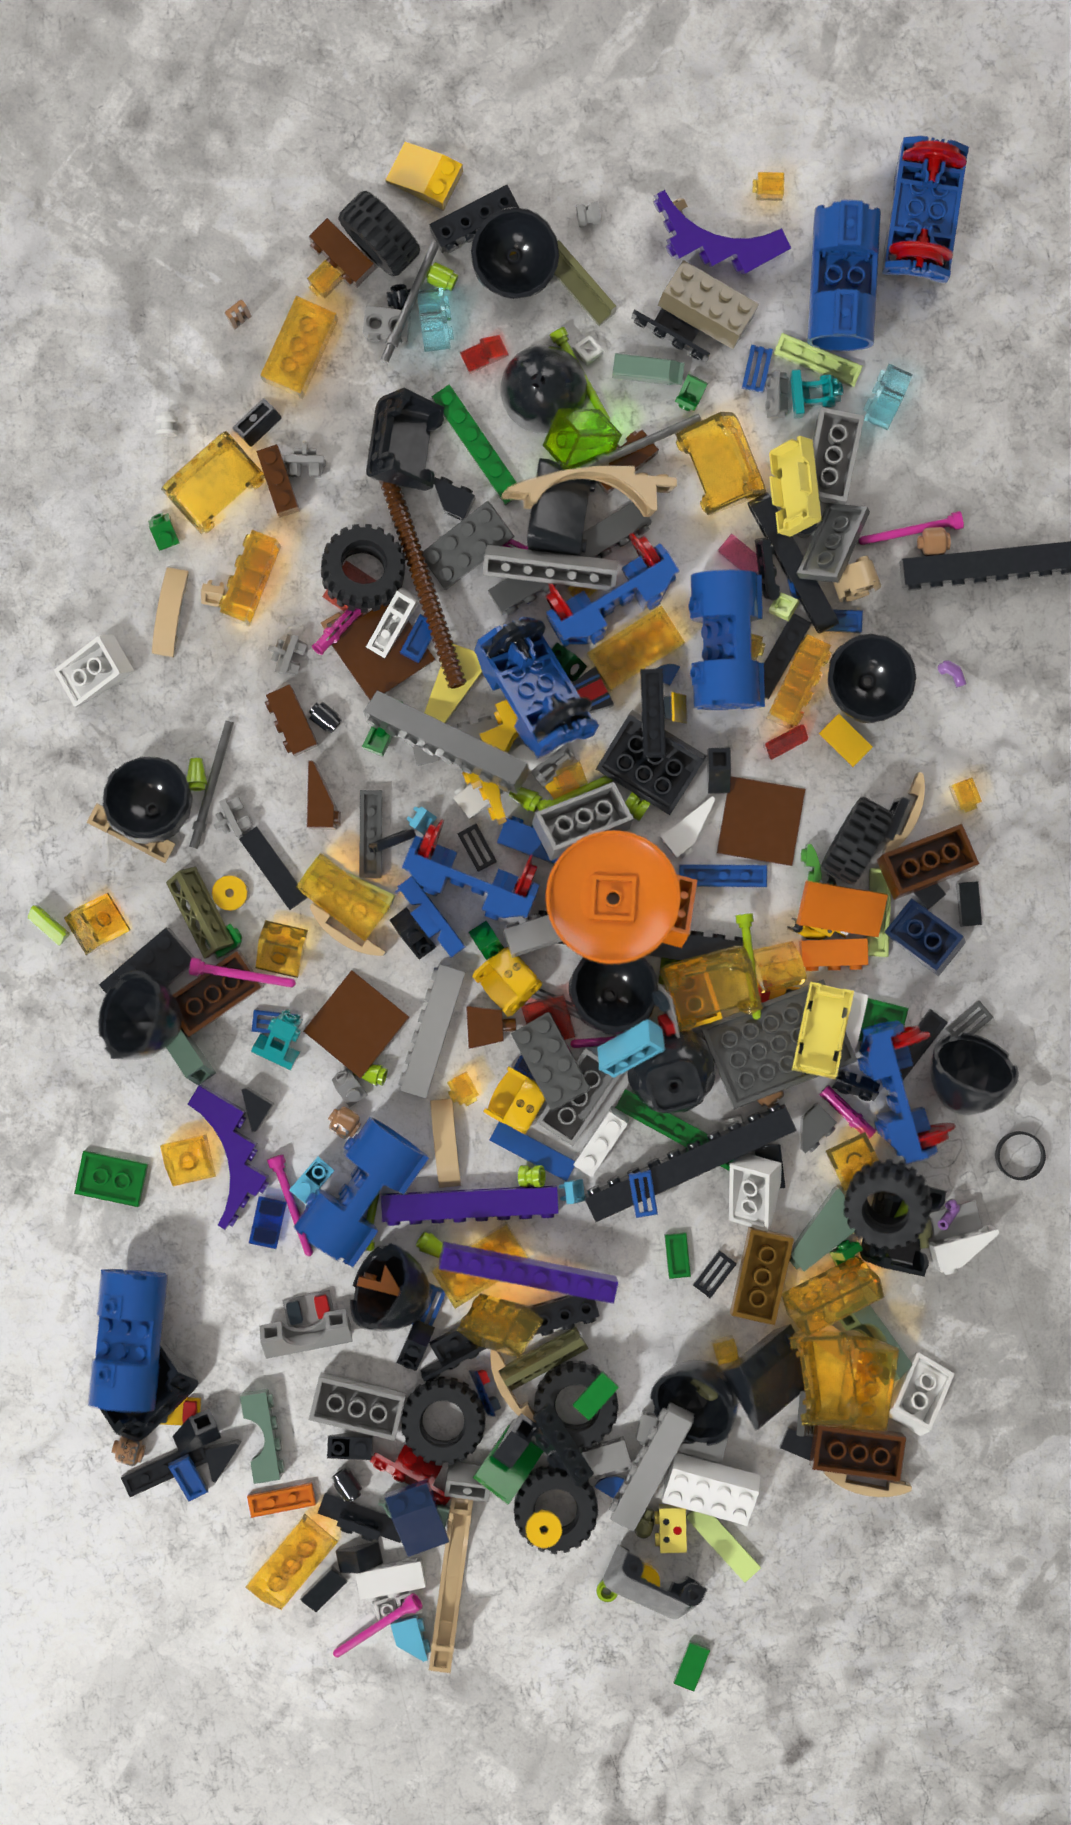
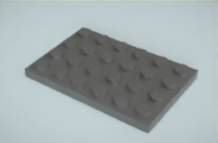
[701,979,858,1110]

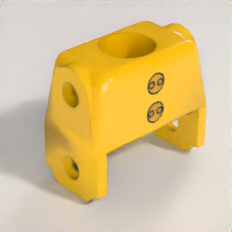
[472,947,542,1017]
[483,1066,545,1134]

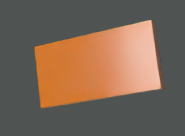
[796,880,888,937]

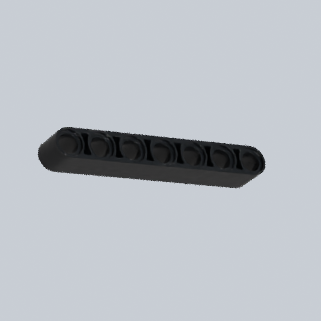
[747,492,839,634]

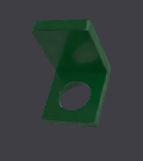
[551,642,587,682]

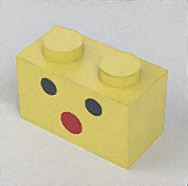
[654,1504,687,1553]

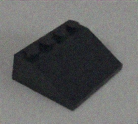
[596,710,707,815]
[722,1324,809,1430]

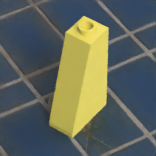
[424,644,490,723]

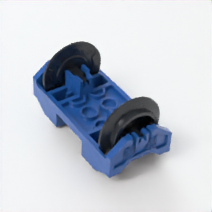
[474,617,599,758]

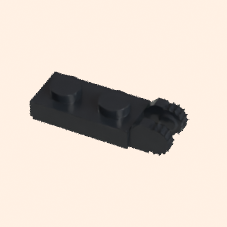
[755,538,780,600]

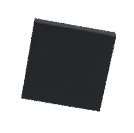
[882,797,910,842]

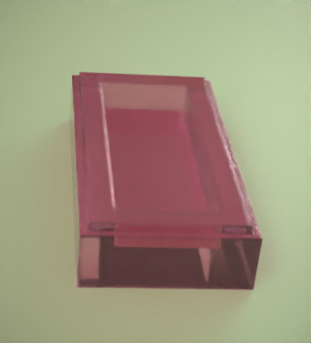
[717,533,758,572]

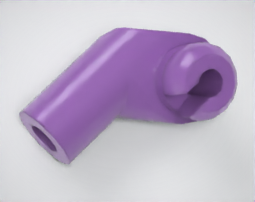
[938,660,966,688]
[938,1199,960,1230]

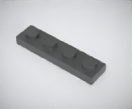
[359,790,382,878]

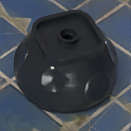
[471,207,559,299]
[827,634,916,723]
[102,757,193,844]
[568,957,658,1035]
[627,1028,715,1114]

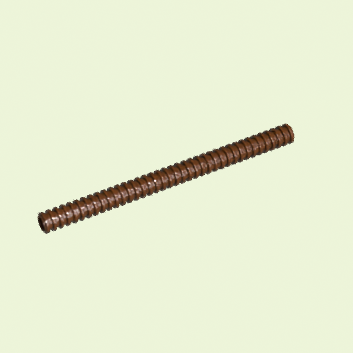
[368,449,467,689]

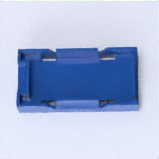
[395,876,466,957]

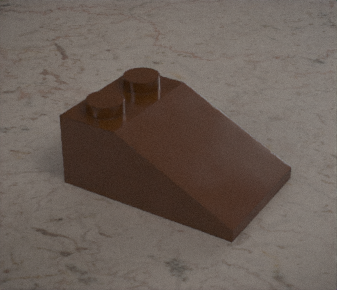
[307,761,341,830]

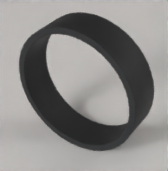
[995,1131,1046,1181]

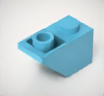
[289,1156,335,1204]
[391,1614,431,1662]

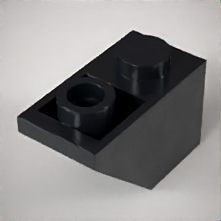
[434,476,475,521]
[707,747,731,794]
[389,907,436,960]
[396,1320,435,1371]
[172,1408,222,1456]
[492,1413,538,1469]
[327,1432,374,1460]

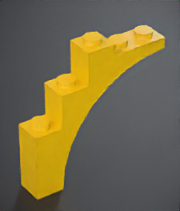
[462,699,519,825]

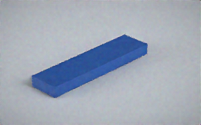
[679,864,767,887]
[489,1121,575,1182]

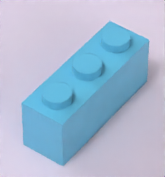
[597,1019,665,1078]

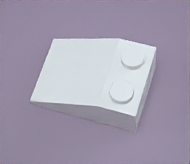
[54,634,134,707]
[729,1154,781,1232]
[929,1224,999,1275]
[883,1352,954,1436]

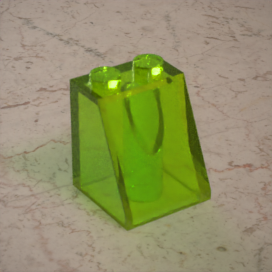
[543,408,622,470]

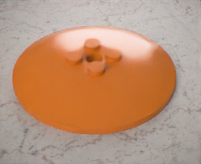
[546,831,680,964]

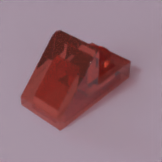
[460,335,509,374]

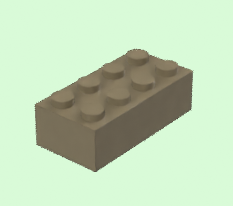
[658,260,759,349]

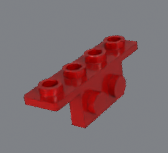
[369,1445,451,1505]

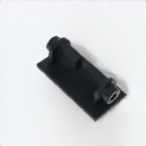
[832,1070,880,1101]

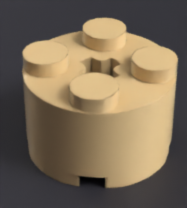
[833,556,881,602]

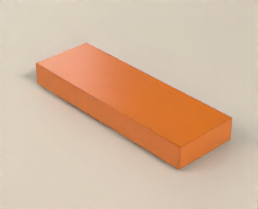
[247,1482,317,1518]

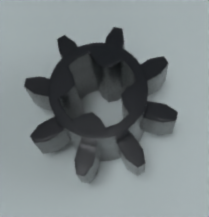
[386,284,411,310]

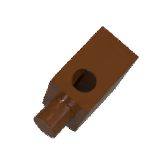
[466,1006,516,1049]

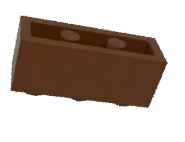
[309,218,375,288]
[596,430,659,495]
[256,444,300,518]
[265,684,319,756]

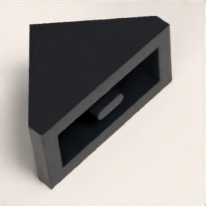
[241,1087,274,1132]
[205,1439,242,1483]
[335,1541,383,1573]

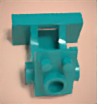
[790,370,844,419]
[251,1009,303,1071]

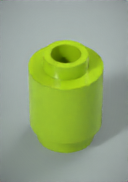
[426,262,459,291]

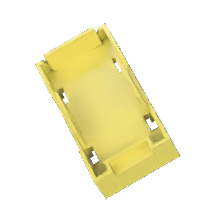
[769,436,822,537]
[792,982,854,1079]

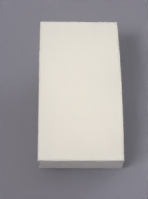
[372,1591,422,1621]

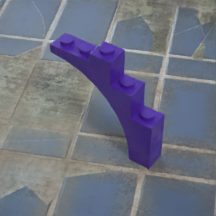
[653,190,791,275]
[188,1084,269,1230]

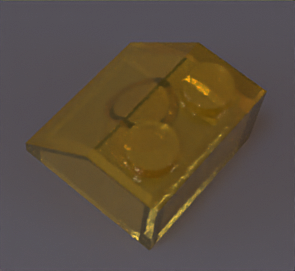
[64,893,130,955]
[255,920,308,978]
[753,941,807,993]
[825,1132,879,1191]
[160,1134,216,1186]

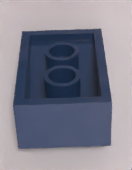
[884,898,966,977]
[385,1478,450,1557]

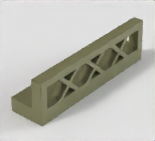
[554,240,616,326]
[166,866,234,959]
[499,1327,588,1391]

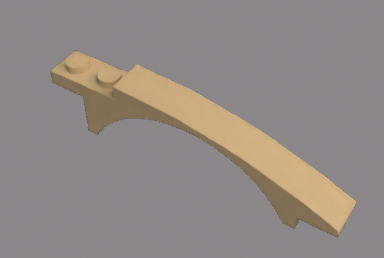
[502,466,677,517]
[428,1497,473,1673]

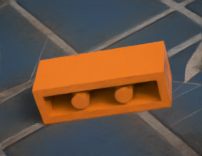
[662,874,697,948]
[799,939,868,971]

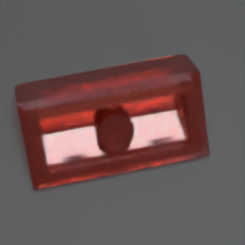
[763,724,808,760]

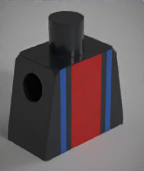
[572,667,614,714]

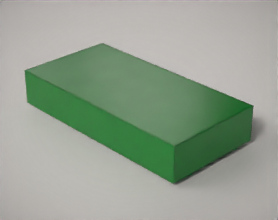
[664,1232,691,1279]
[572,1371,619,1420]
[673,1641,710,1692]

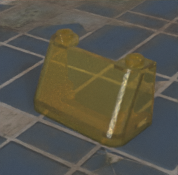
[675,411,766,515]
[161,431,265,534]
[660,946,763,1032]
[790,1329,861,1426]

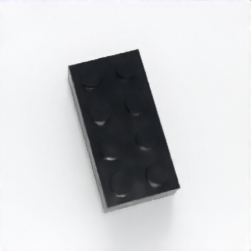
[99,928,195,993]

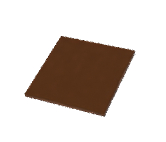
[331,598,436,700]
[717,776,805,866]
[303,970,410,1079]

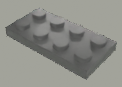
[422,501,515,590]
[797,503,870,583]
[511,1012,591,1111]

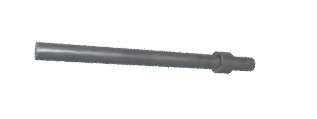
[380,241,440,363]
[580,414,702,468]
[189,720,234,849]

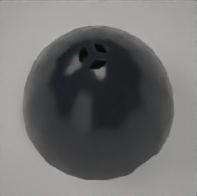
[500,345,587,433]
[98,970,182,1060]
[930,1033,1019,1115]
[350,1243,431,1331]
[650,1360,738,1446]

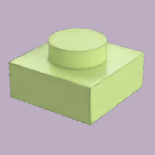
[769,592,799,621]

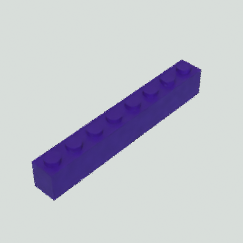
[381,1185,559,1226]
[439,1241,619,1304]

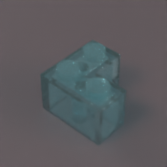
[417,288,454,352]
[863,364,913,430]

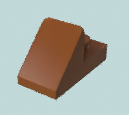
[357,1263,401,1296]

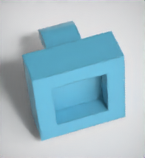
[407,807,437,835]
[559,1179,585,1204]

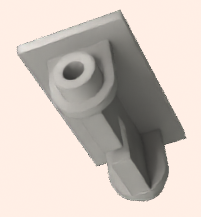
[765,370,789,418]
[531,745,579,789]

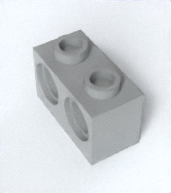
[363,305,411,344]

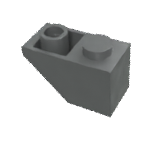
[800,1103,837,1154]

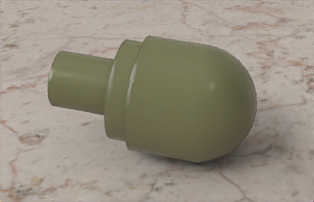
[918,1220,933,1249]
[690,1378,719,1401]
[635,1507,654,1539]

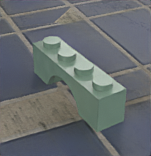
[834,1293,913,1385]
[240,1389,285,1484]

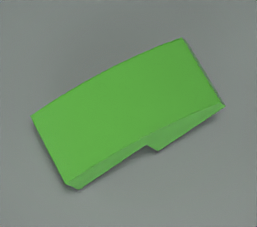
[801,844,822,882]

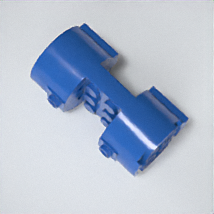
[807,200,881,351]
[688,570,765,710]
[294,1117,429,1268]
[88,1269,168,1412]

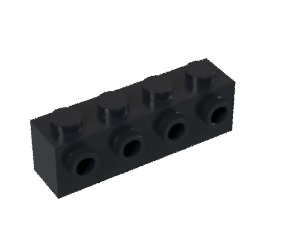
[429,185,519,253]
[508,1295,600,1342]

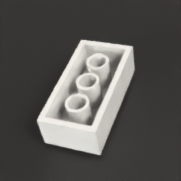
[662,1453,760,1526]

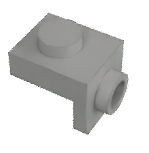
[332,1068,368,1108]

